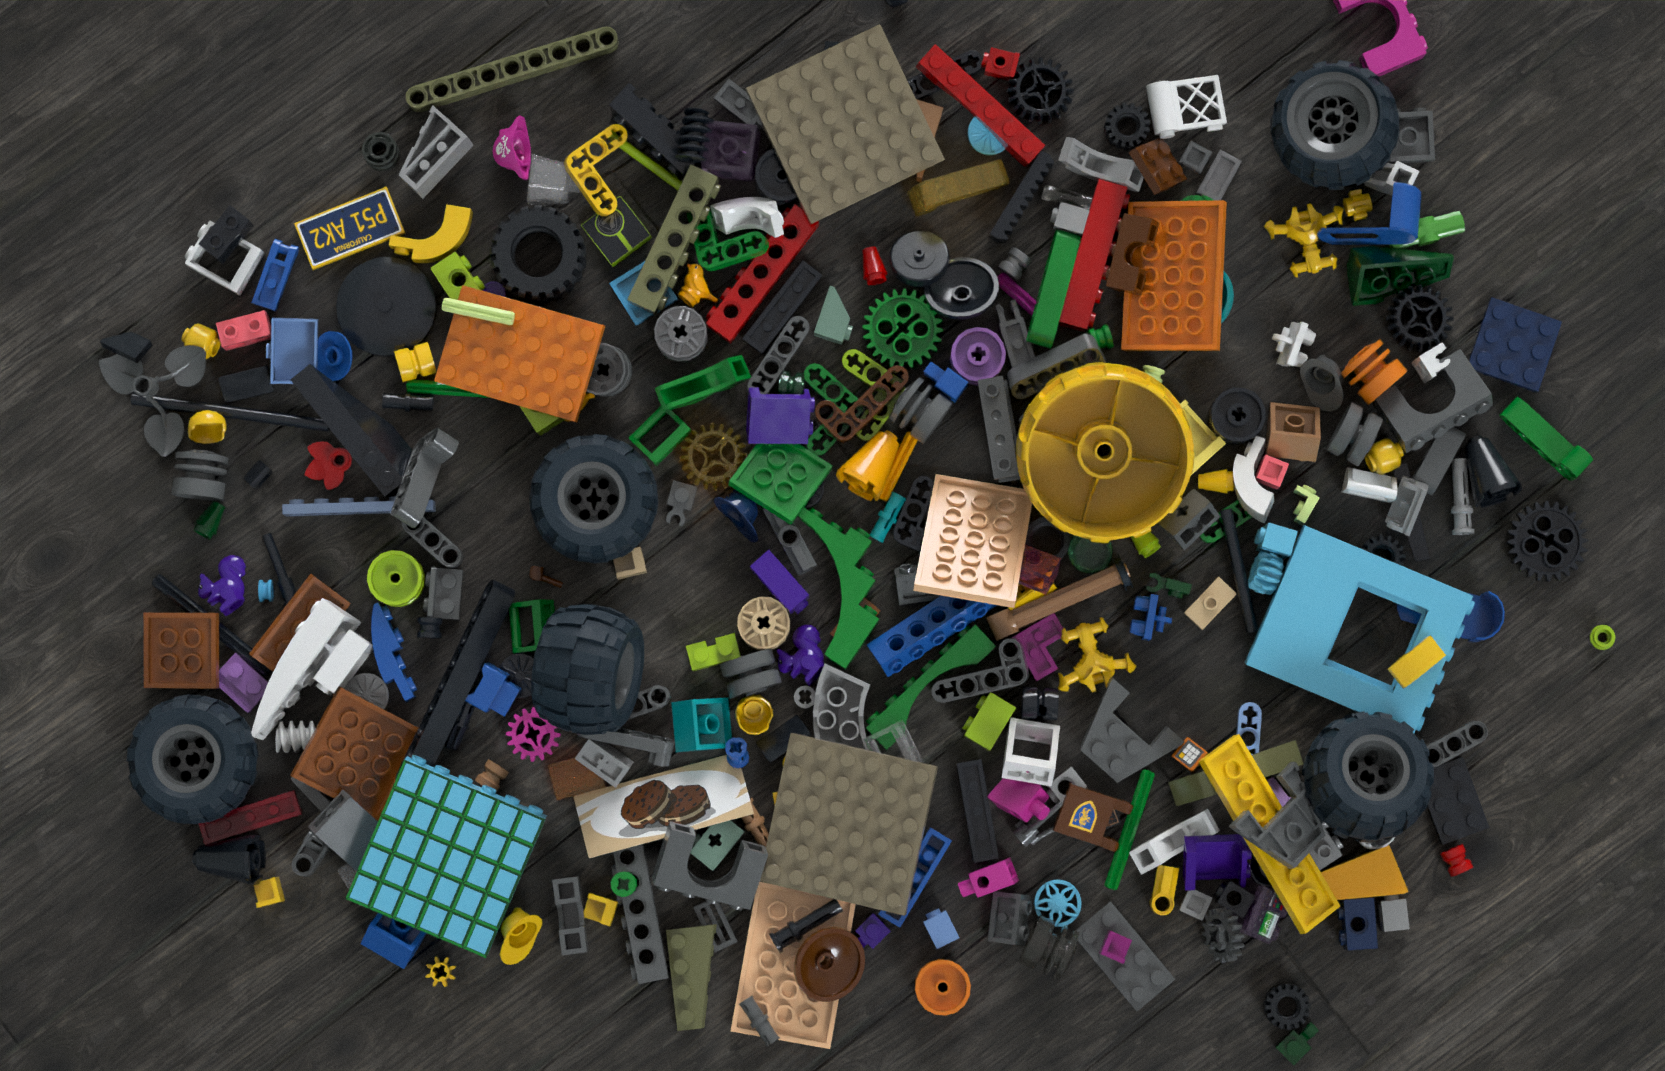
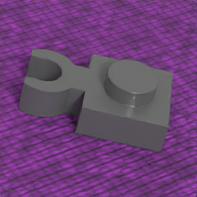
[666,480,698,527]

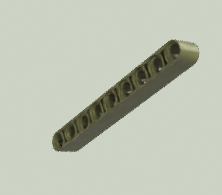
[406,26,619,112]

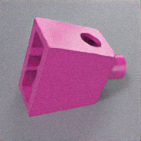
[987,771,1050,822]
[958,857,1019,898]

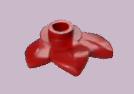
[305,441,352,490]

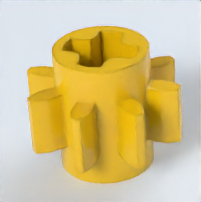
[1343,189,1372,221]
[425,956,457,987]

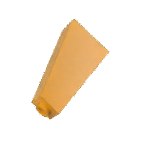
[1320,845,1408,900]

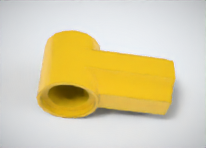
[1149,865,1179,915]

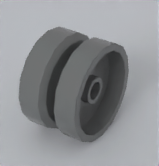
[1326,402,1383,466]
[720,649,782,699]

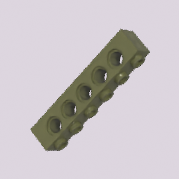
[627,165,721,315]

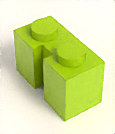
[686,633,741,671]
[962,692,1016,751]

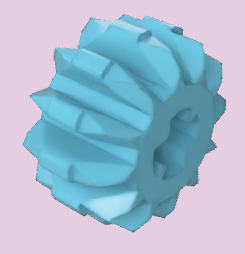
[1248,551,1284,595]

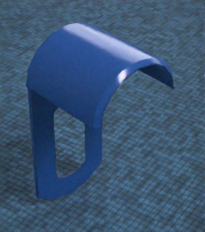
[1317,182,1422,245]
[1397,591,1505,642]

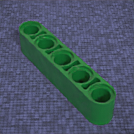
[1026,229,1081,349]

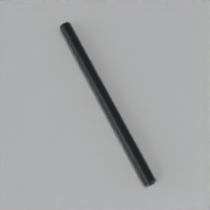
[131,392,329,432]

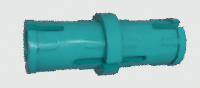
[869,492,906,543]

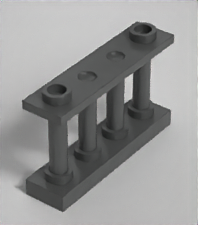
[978,376,1021,483]

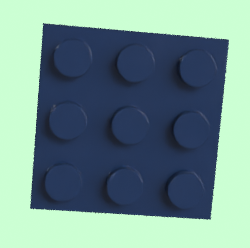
[1469,297,1562,393]

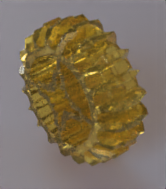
[680,423,747,491]

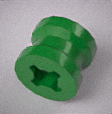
[1088,324,1114,349]
[611,871,637,897]

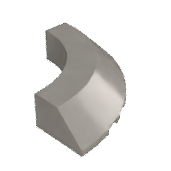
[813,664,872,751]

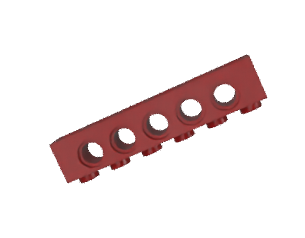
[705,204,819,344]

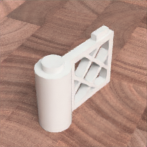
[1146,75,1227,139]

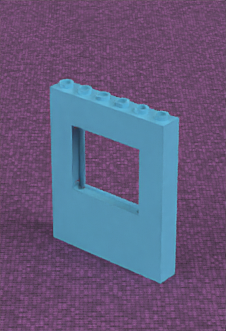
[1245,525,1475,733]

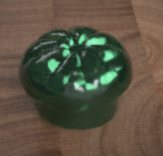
[1068,535,1113,574]

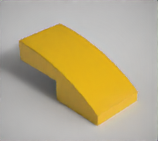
[1388,635,1446,689]

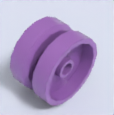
[950,327,1006,386]

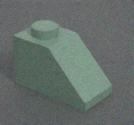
[814,286,853,345]

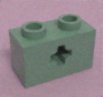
[690,820,745,871]

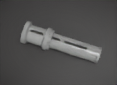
[1451,458,1475,535]

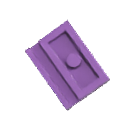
[219,653,268,713]

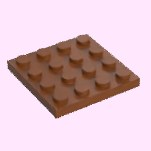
[291,686,418,821]

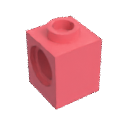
[1255,455,1289,490]

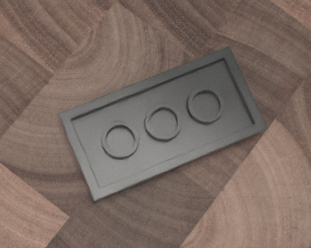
[1071,901,1175,1012]

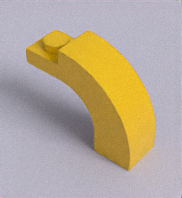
[389,204,473,263]

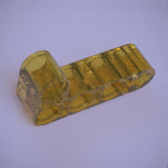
[907,159,1010,216]

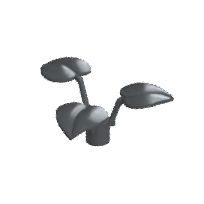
[99,345,206,457]

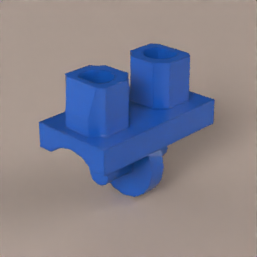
[1129,594,1172,641]

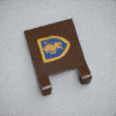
[1053,783,1133,852]

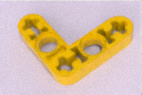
[564,124,627,216]

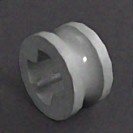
[794,686,815,709]

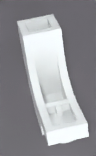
[1129,809,1220,875]

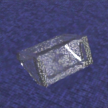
[863,720,924,763]

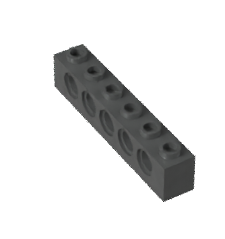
[609,844,669,984]

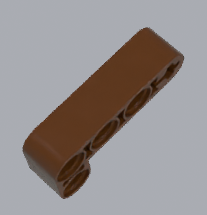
[815,365,909,443]

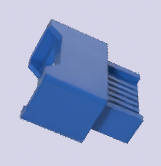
[924,362,968,403]
[465,662,522,717]

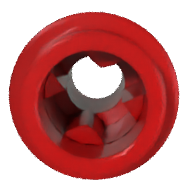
[862,247,888,285]

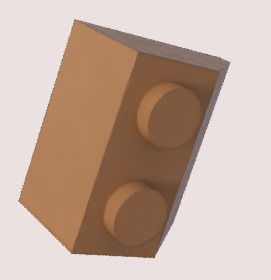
[1266,402,1321,462]

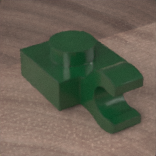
[1145,573,1192,599]
[1275,1022,1319,1065]

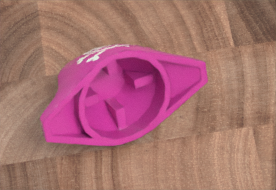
[493,116,531,180]

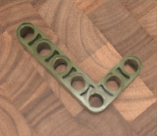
[1168,740,1303,806]

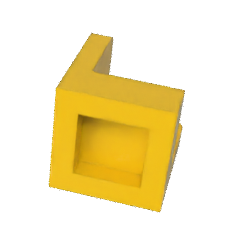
[254,877,285,908]
[584,893,618,926]

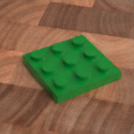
[728,444,833,525]

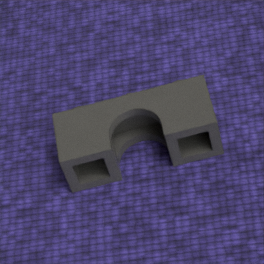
[552,876,589,955]

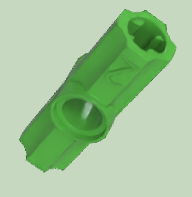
[1389,211,1465,249]

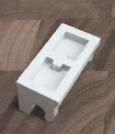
[1412,342,1450,384]

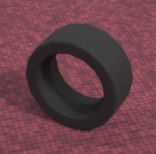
[1024,517,1071,564]

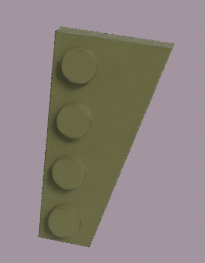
[666,924,717,1031]

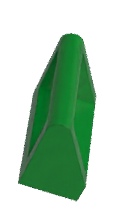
[628,405,692,466]
[509,599,554,654]

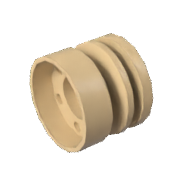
[737,597,790,651]

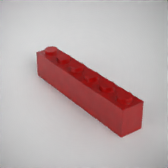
[1058,179,1130,332]

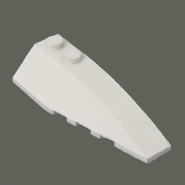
[251,598,361,740]

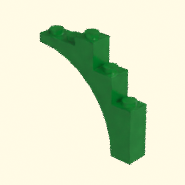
[798,507,879,670]

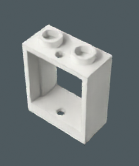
[185,221,265,296]
[313,629,374,695]
[1002,717,1060,786]

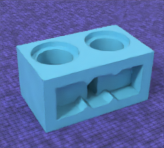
[1254,523,1298,559]

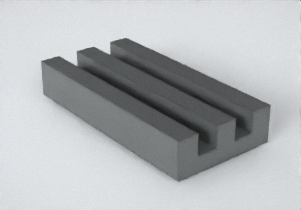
[693,901,738,952]

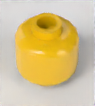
[181,323,221,359]
[1364,438,1404,475]

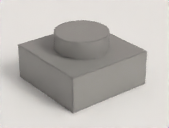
[1179,890,1212,921]

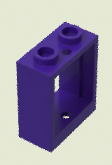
[750,550,809,614]

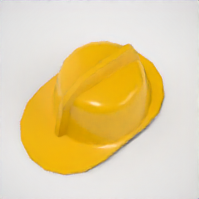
[500,907,542,965]

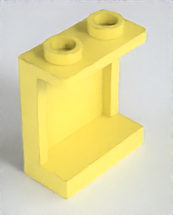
[1177,400,1226,475]

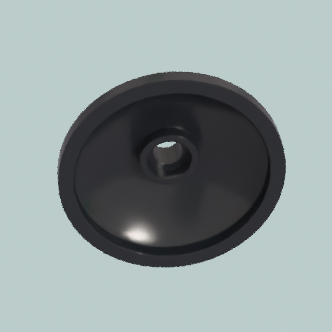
[924,257,999,320]

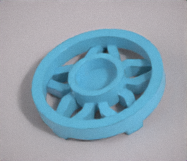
[1034,880,1081,927]

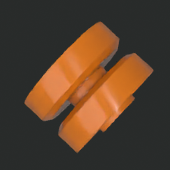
[914,959,971,1016]

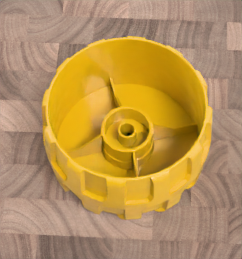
[1016,362,1194,543]

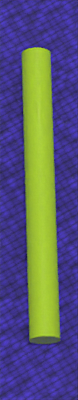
[607,130,682,191]

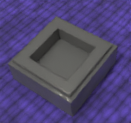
[1178,140,1212,175]

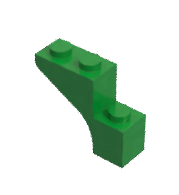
[654,355,751,411]

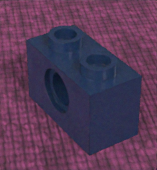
[1337,897,1378,950]

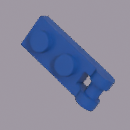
[251,239,299,312]

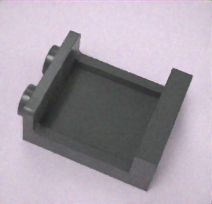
[308,790,378,871]

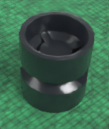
[1021,687,1059,720]

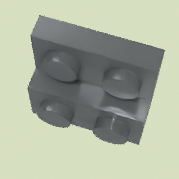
[1387,107,1435,164]

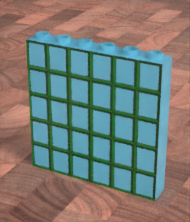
[345,755,547,958]

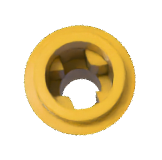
[1198,469,1234,494]

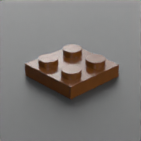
[1129,138,1187,195]

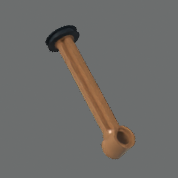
[986,554,1133,641]

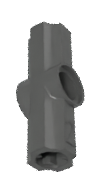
[763,508,817,576]

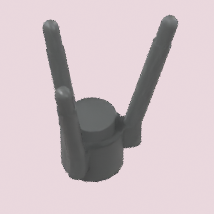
[1013,802,1063,847]

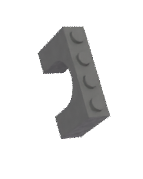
[1374,349,1493,453]
[652,821,768,910]

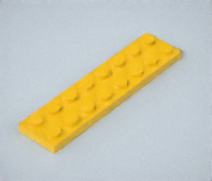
[1198,734,1340,934]

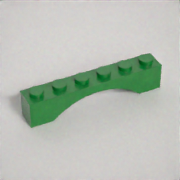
[866,625,996,750]

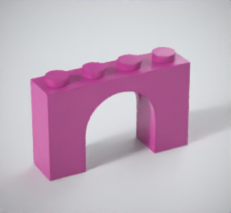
[1333,0,1428,76]

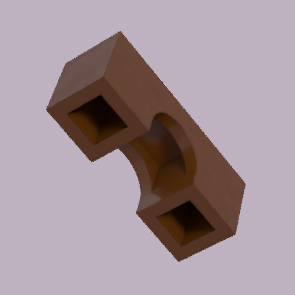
[1105,213,1159,295]

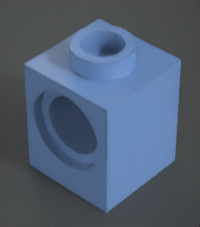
[923,908,959,949]

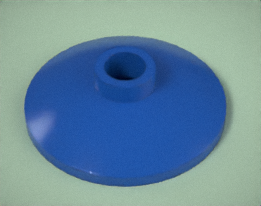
[317,331,352,381]

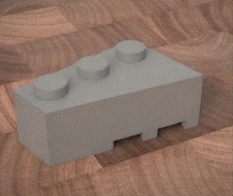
[399,105,473,199]

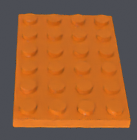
[1121,200,1227,351]
[434,285,605,423]

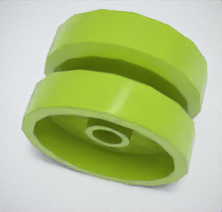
[367,550,426,607]

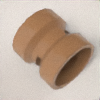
[475,759,509,792]

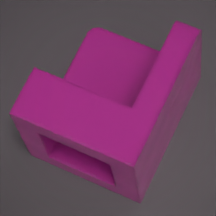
[1099,930,1132,964]

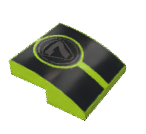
[581,196,652,267]

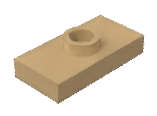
[1184,577,1237,630]

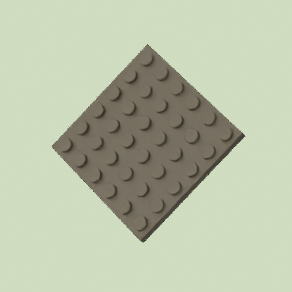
[745,24,945,225]
[760,733,938,916]

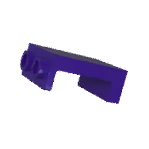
[746,388,815,444]
[1183,834,1252,891]

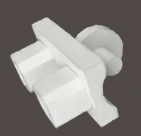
[1272,322,1316,367]

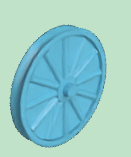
[967,117,1005,155]

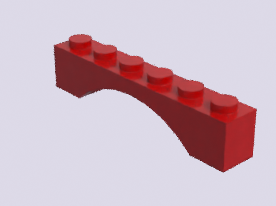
[915,44,1045,167]

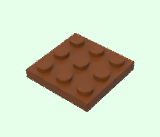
[143,612,219,689]

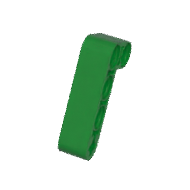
[1499,397,1593,481]

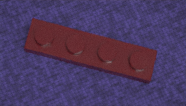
[198,790,302,844]

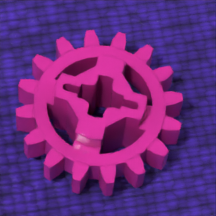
[506,707,561,762]

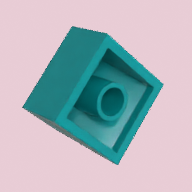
[671,698,733,752]

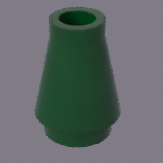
[193,501,225,540]

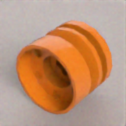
[1340,339,1408,405]

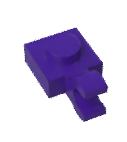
[855,913,891,949]

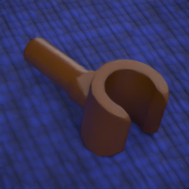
[529,566,563,588]

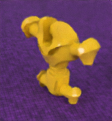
[1263,203,1344,278]
[1058,617,1136,693]

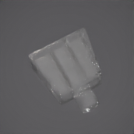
[527,154,585,205]

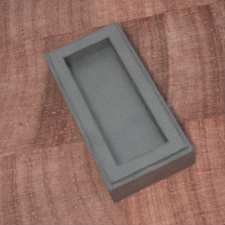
[1196,150,1242,200]

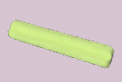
[442,298,515,325]

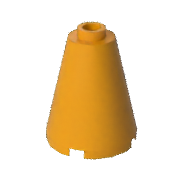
[836,430,899,501]

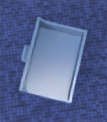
[266,318,318,384]

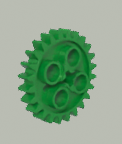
[862,289,943,369]

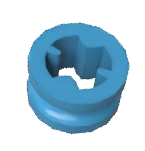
[258,579,274,602]

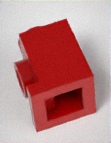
[981,47,1020,81]

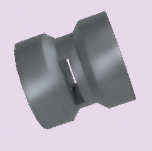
[998,247,1032,282]

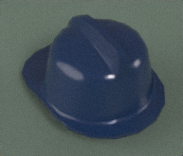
[714,490,758,543]

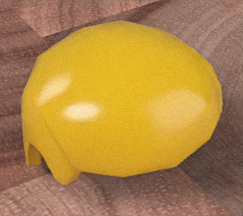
[188,410,226,444]
[735,694,773,735]

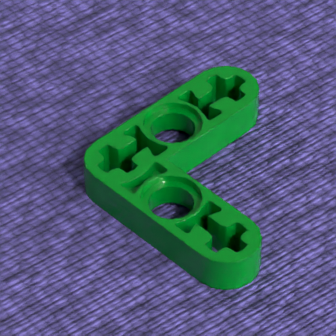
[687,201,769,271]
[804,363,863,457]

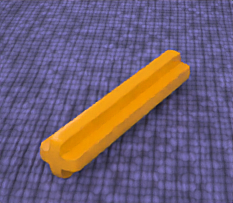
[879,431,918,501]

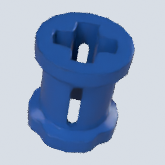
[725,738,749,768]

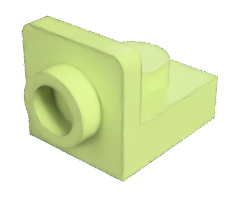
[1293,485,1320,526]

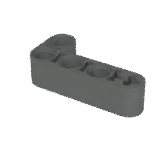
[1007,334,1107,399]
[391,428,459,528]
[932,638,1029,703]

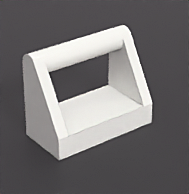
[1341,467,1397,503]

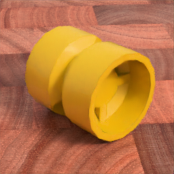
[394,342,437,382]

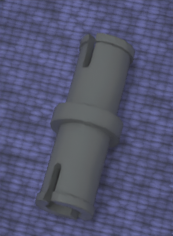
[739,995,780,1047]

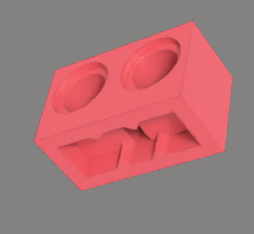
[216,310,271,351]

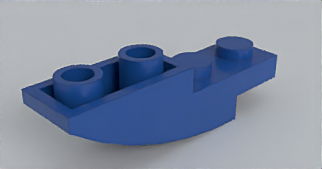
[371,602,418,702]

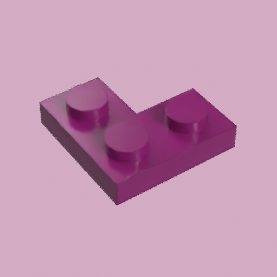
[1012,613,1063,681]

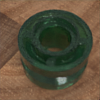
[778,371,805,394]

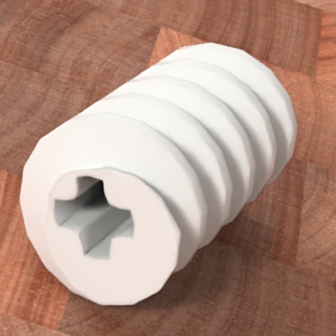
[276,721,316,753]

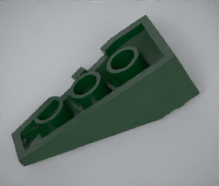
[1347,246,1454,306]

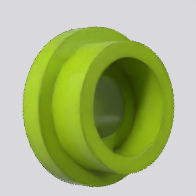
[1590,625,1615,650]

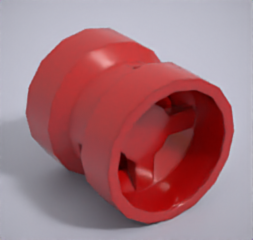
[1440,844,1473,877]

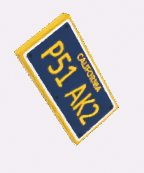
[294,187,406,270]

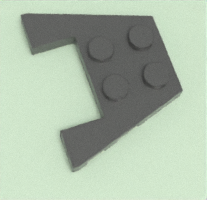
[1079,677,1184,783]
[1229,762,1325,869]

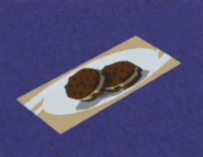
[574,755,754,858]

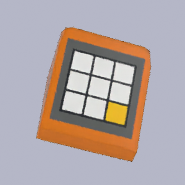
[1172,737,1208,772]

